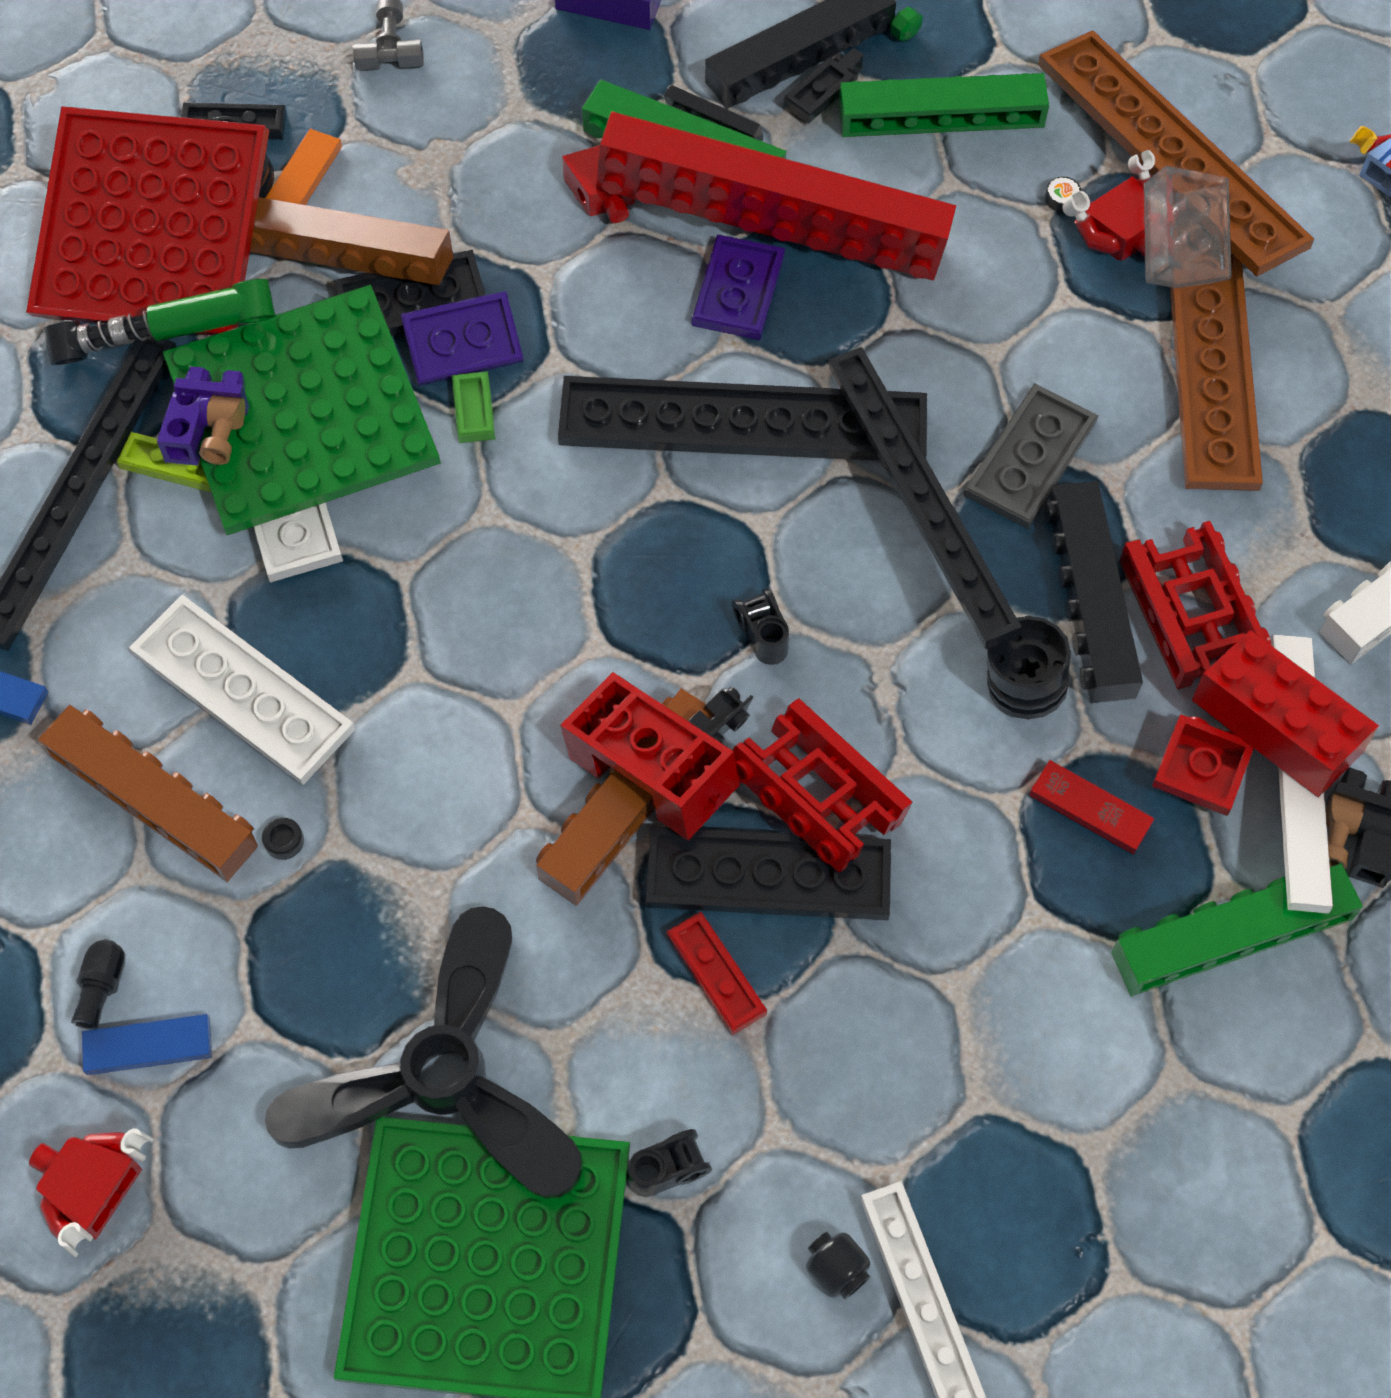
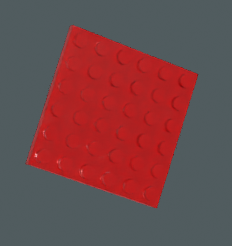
[26,106,269,336]

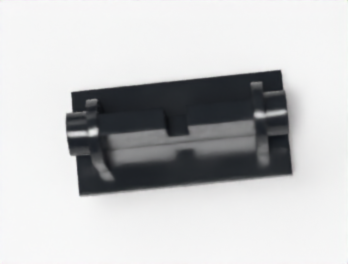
[688,687,754,743]

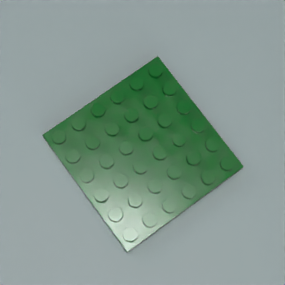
[163,285,441,536]
[333,1117,630,1398]

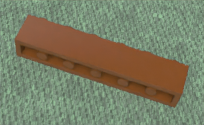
[250,197,454,285]
[536,688,712,906]
[38,704,258,883]

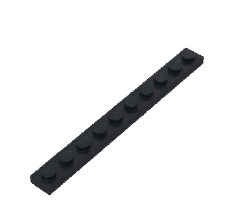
[0,336,176,651]
[828,347,1022,650]

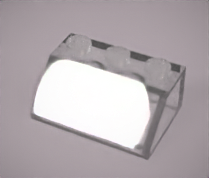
[1144,166,1231,288]

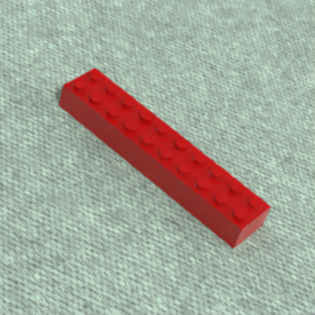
[596,111,957,281]

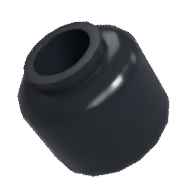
[806,1232,871,1300]

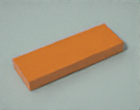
[266,129,342,205]

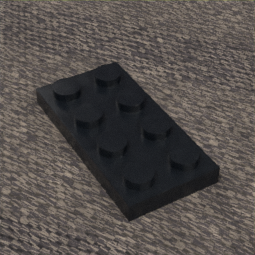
[334,249,485,336]

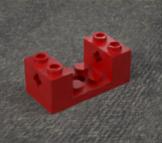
[560,672,740,841]

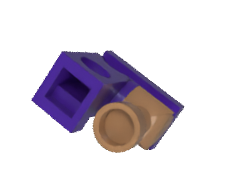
[157,366,249,466]

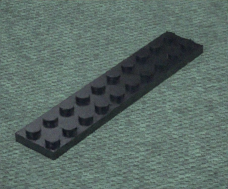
[558,376,927,461]

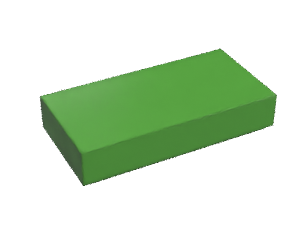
[452,371,496,443]

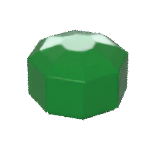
[890,6,923,42]

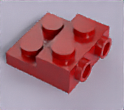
[1152,714,1254,816]

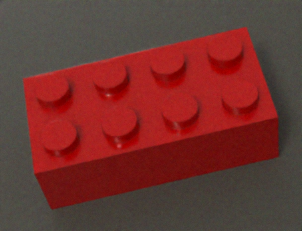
[1191,630,1379,798]

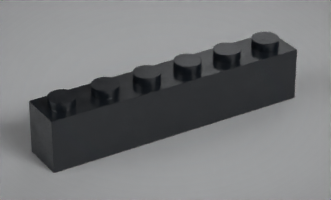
[705,0,896,109]
[1045,481,1143,703]

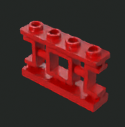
[1119,521,1271,690]
[733,698,913,872]

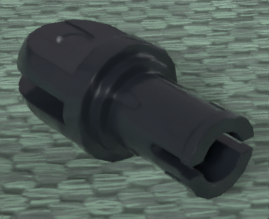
[71,939,126,1030]

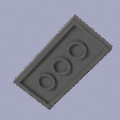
[963,383,1099,529]

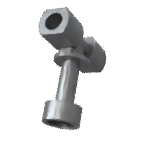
[353,0,424,71]

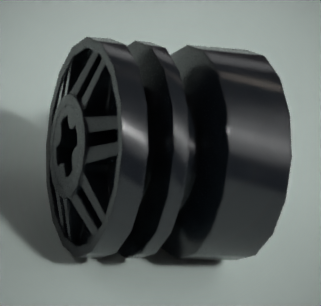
[987,616,1071,720]

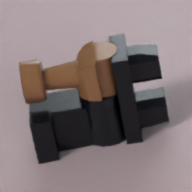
[1325,767,1391,888]

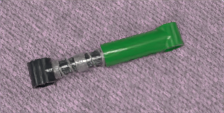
[43,279,276,365]

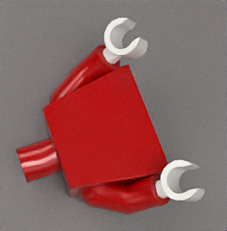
[1063,150,1164,262]
[29,1129,154,1258]

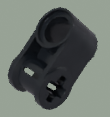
[732,588,789,665]
[627,1129,712,1197]

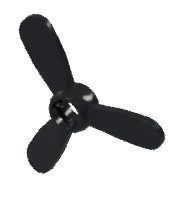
[265,906,583,1199]

